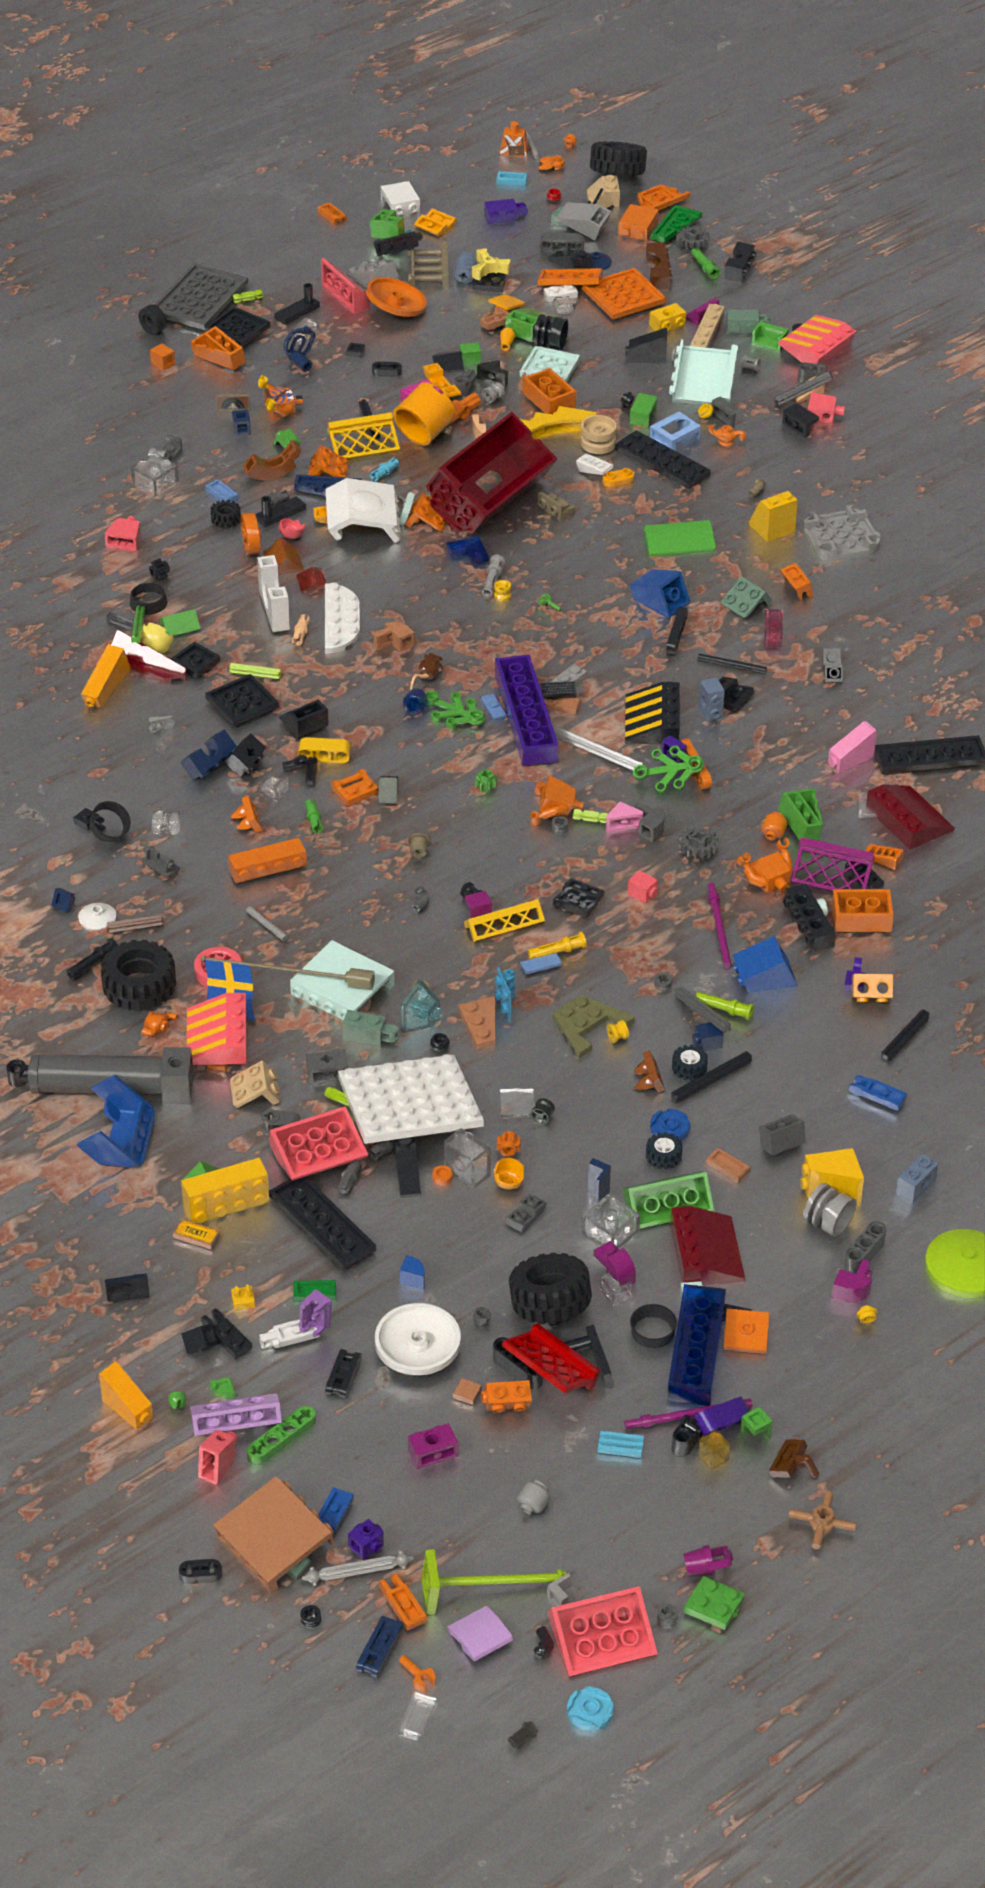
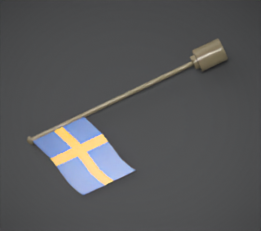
[201,955,375,1022]

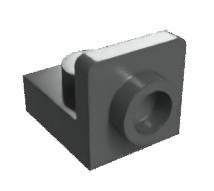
[162,435,182,462]

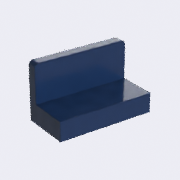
[588,1158,611,1208]

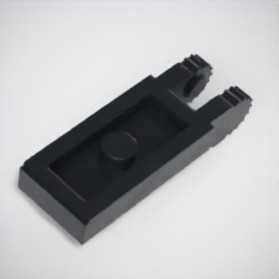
[201,1308,252,1359]

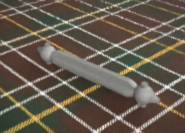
[302,1551,414,1586]

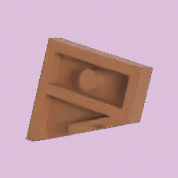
[479,306,510,331]

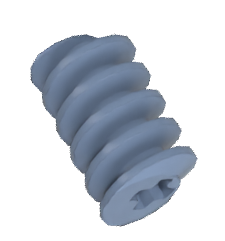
[454,252,477,284]

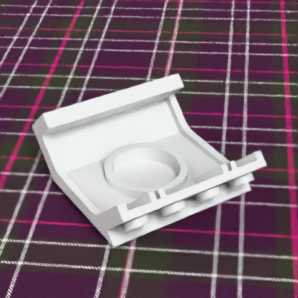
[326,478,401,543]

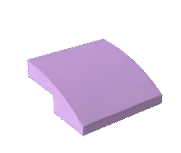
[448,1606,513,1661]

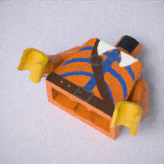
[258,375,303,420]

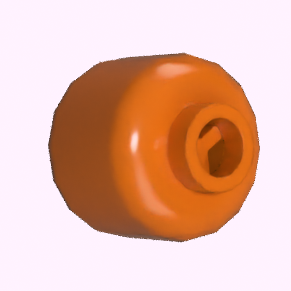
[761,812,788,840]

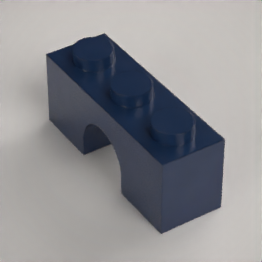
[181,729,237,779]

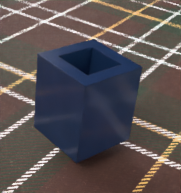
[692,1022,724,1051]

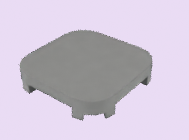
[803,505,880,561]

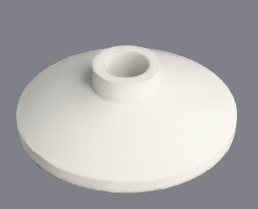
[78,903,117,931]

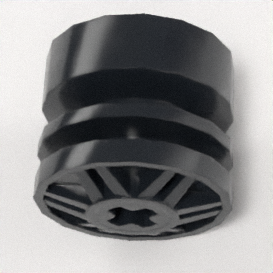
[533,314,569,351]

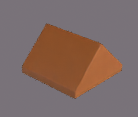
[264,538,304,575]

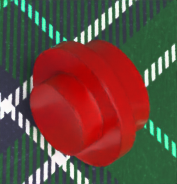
[547,188,562,202]

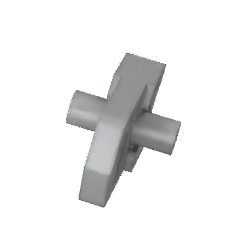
[148,716,175,732]

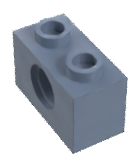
[698,677,724,721]
[896,1154,939,1203]

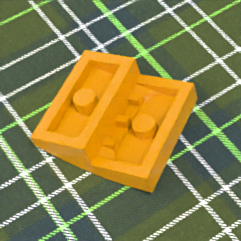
[414,209,457,236]

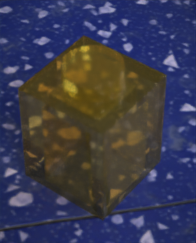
[698,1430,730,1471]

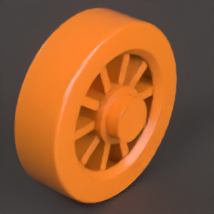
[241,512,261,556]

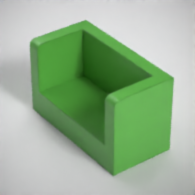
[751,321,789,352]
[630,393,658,427]

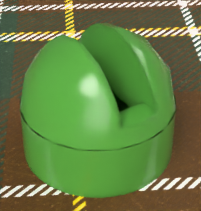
[168,1391,186,1410]

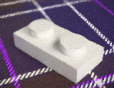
[544,285,578,302]

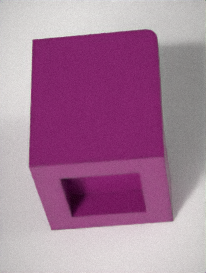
[465,891,492,919]

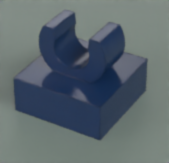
[51,888,76,913]

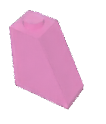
[828,721,877,773]

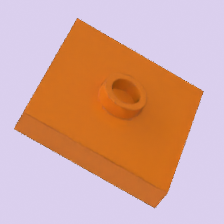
[723,1309,769,1354]

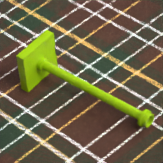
[421,1549,566,1615]

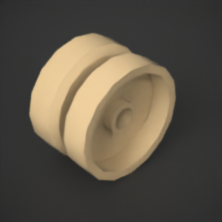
[581,415,617,454]

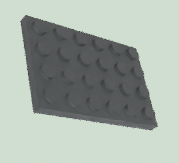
[154,263,248,330]

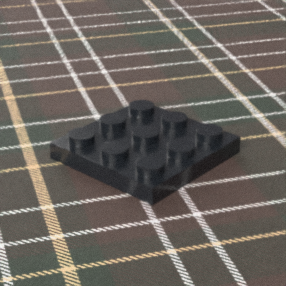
[204,306,271,348]
[205,674,279,727]

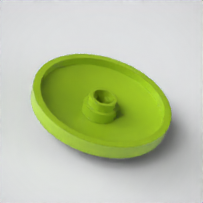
[925,1229,985,1298]

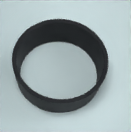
[130,583,167,615]
[89,801,131,842]
[630,1304,677,1348]

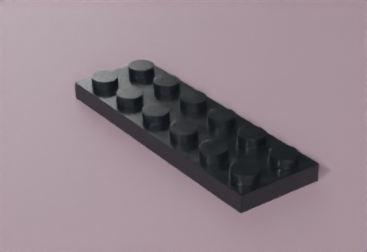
[615,430,711,489]
[874,735,985,774]
[269,1177,376,1270]

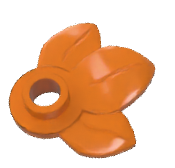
[538,155,565,170]

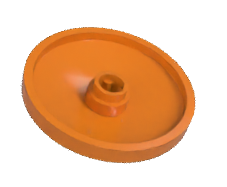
[366,277,427,317]

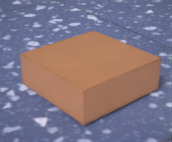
[453,1378,482,1405]

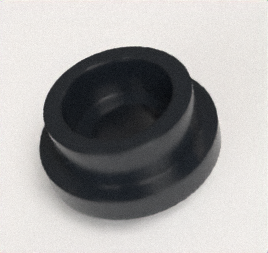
[620,392,635,407]
[430,1033,450,1051]

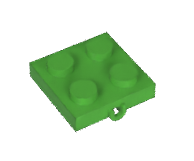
[684,1576,745,1630]

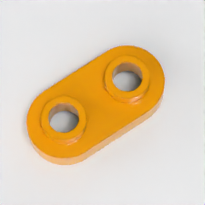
[603,468,634,487]

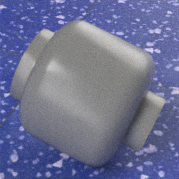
[517,1480,550,1515]

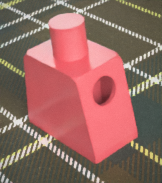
[808,392,845,423]
[105,516,141,551]
[198,1430,238,1485]

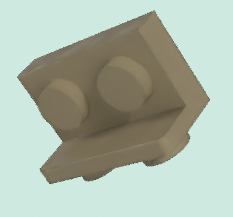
[538,491,575,520]

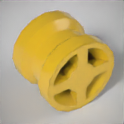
[494,580,511,601]
[606,1020,629,1043]

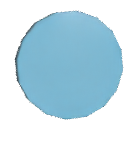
[567,1686,614,1731]

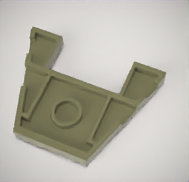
[552,995,635,1058]

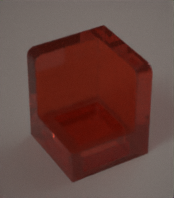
[296,567,326,590]

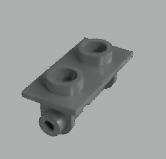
[141,846,180,878]

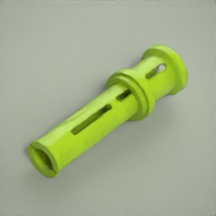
[695,991,755,1021]

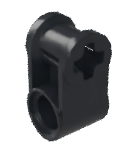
[671,1414,703,1457]

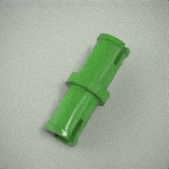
[304,799,324,833]

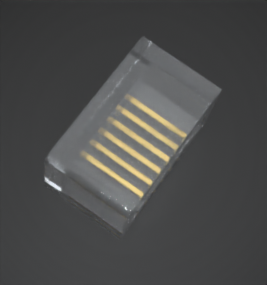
[293,318,318,345]

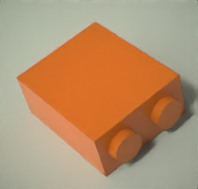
[618,204,659,241]

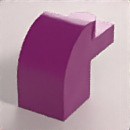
[593,1241,636,1292]
[832,1260,873,1303]

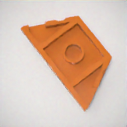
[637,184,690,211]

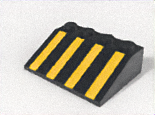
[625,682,680,744]

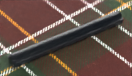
[671,1051,752,1102]

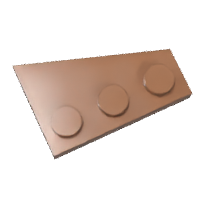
[458,996,495,1050]

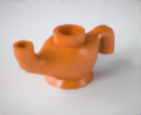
[708,425,746,446]
[141,1011,178,1037]

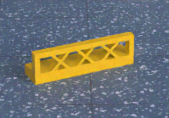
[464,899,545,942]

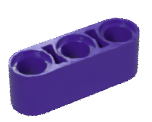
[694,1396,749,1436]

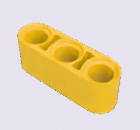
[297,737,351,763]

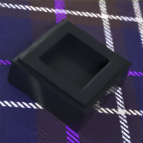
[346,343,365,358]

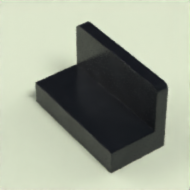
[782,403,819,438]

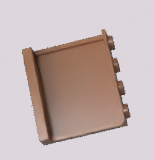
[213,1476,335,1594]

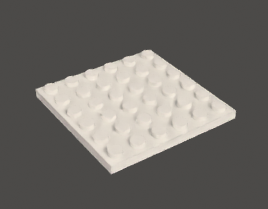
[338,1055,484,1144]

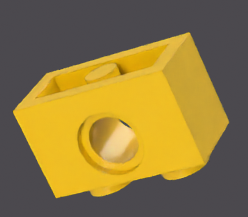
[649,303,686,331]

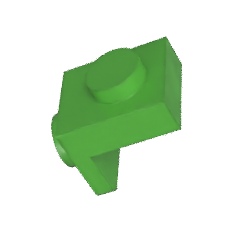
[273,428,302,448]

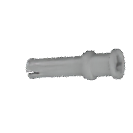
[482,554,506,597]

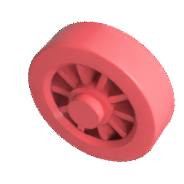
[194,947,242,988]

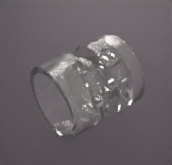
[152,811,181,835]

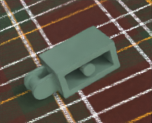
[726,310,771,334]
[342,1010,399,1047]

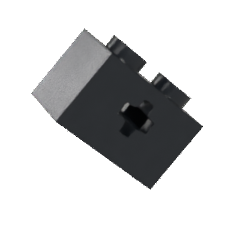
[225,733,266,777]

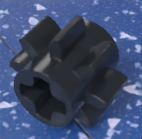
[149,558,170,581]

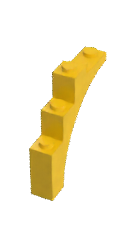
[520,406,597,440]

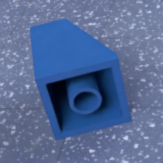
[630,569,691,618]
[733,936,797,993]

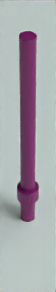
[708,883,732,968]
[624,1398,752,1429]

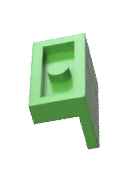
[159,609,200,636]

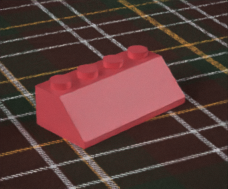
[321,258,371,314]

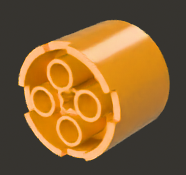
[393,382,455,446]

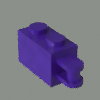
[484,199,528,224]

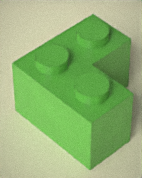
[370,209,405,240]

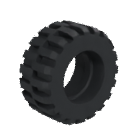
[590,141,647,176]
[101,939,176,1011]
[509,1252,592,1325]

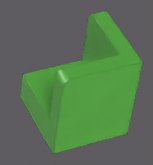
[460,342,481,366]
[740,1406,773,1438]

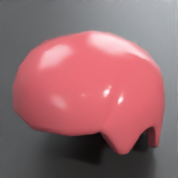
[279,518,305,540]

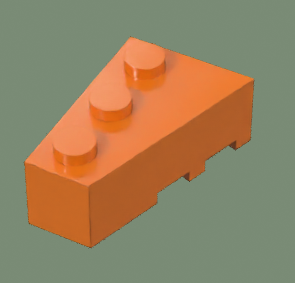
[190,326,246,370]

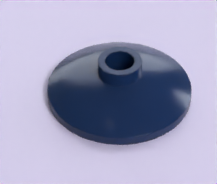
[589,252,612,270]

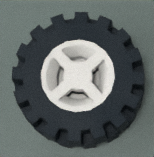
[672,1045,708,1081]
[646,1132,683,1170]

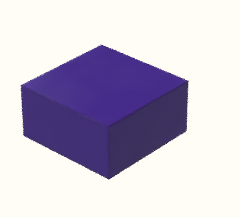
[662,735,687,763]

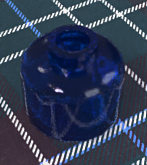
[403,689,428,715]

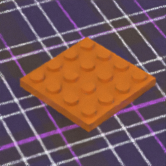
[582,268,666,320]

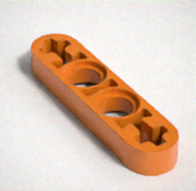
[679,738,712,790]

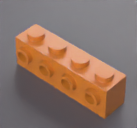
[228,838,307,883]

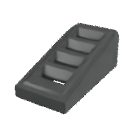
[712,396,736,428]

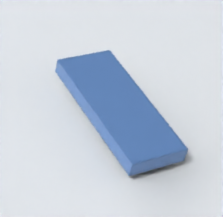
[480,694,507,721]
[520,953,562,975]

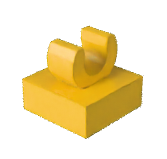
[231,1284,255,1310]

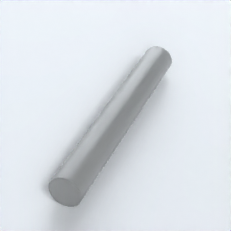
[526,132,540,160]
[246,906,288,942]

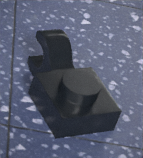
[73,808,106,832]

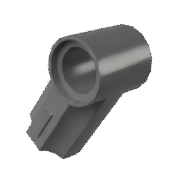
[454,369,477,397]

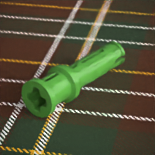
[691,247,721,279]

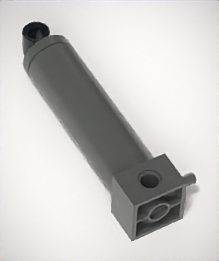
[6,1047,194,1104]

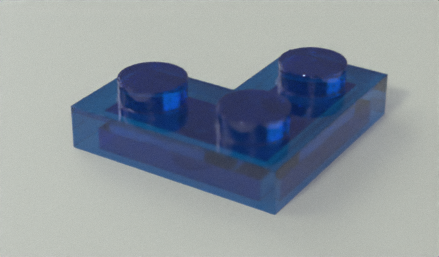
[446,536,489,564]

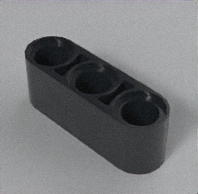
[493,1337,543,1390]

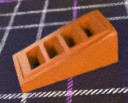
[865,844,904,870]

